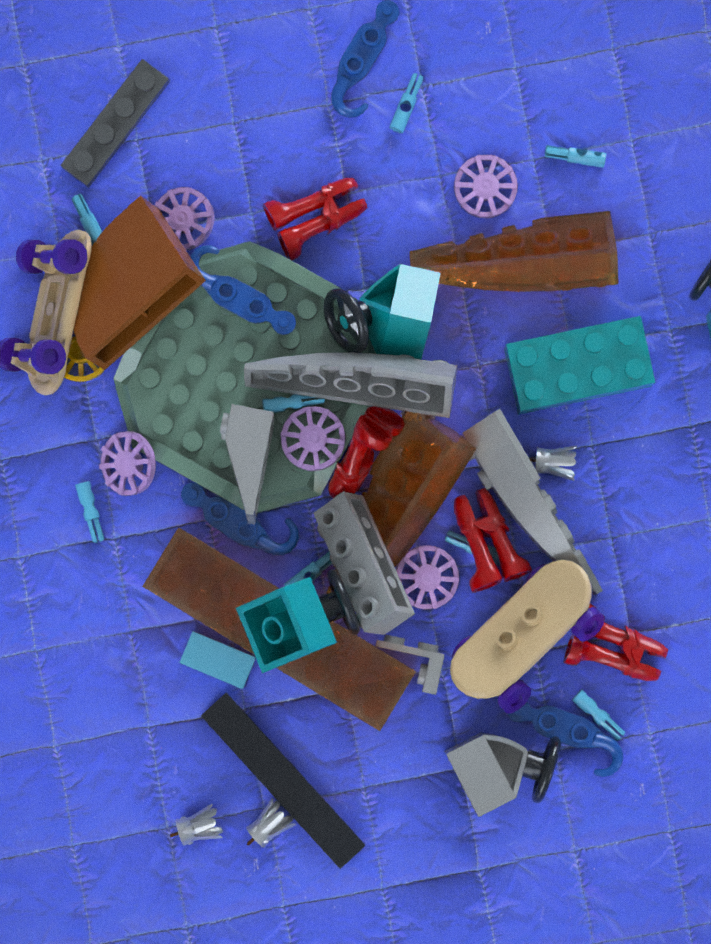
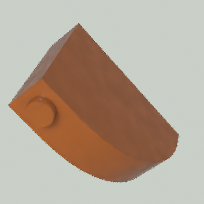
[74,195,206,370]

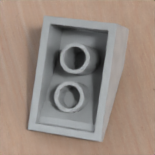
[220,404,274,525]

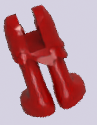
[263,178,368,261]
[328,406,405,498]
[454,488,532,593]
[563,604,668,681]

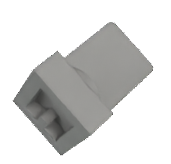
[375,635,445,695]

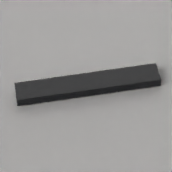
[201,692,366,869]

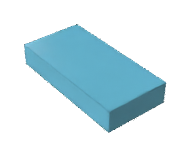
[179,631,256,689]

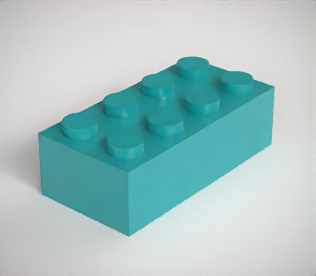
[504,316,656,415]

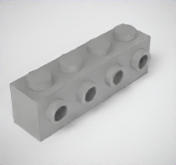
[313,491,415,635]

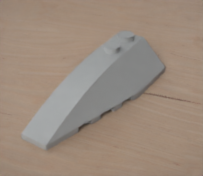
[244,352,457,418]
[459,409,603,595]

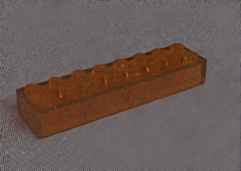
[142,527,416,731]

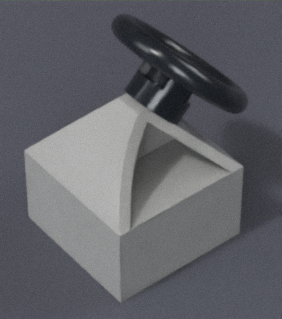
[444,732,561,817]

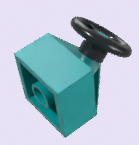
[323,264,441,360]
[236,570,360,673]

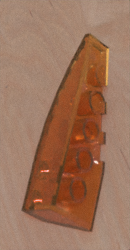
[409,211,619,292]
[326,411,477,612]

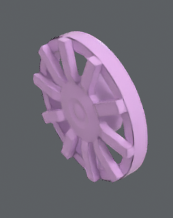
[454,155,518,218]
[154,187,214,251]
[280,406,346,471]
[99,431,156,496]
[396,545,460,610]

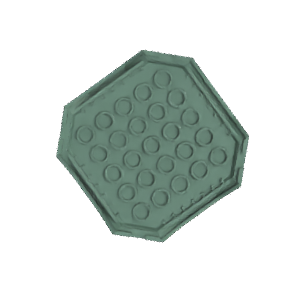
[113,241,376,514]

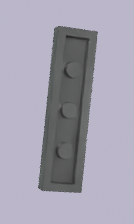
[60,59,170,188]

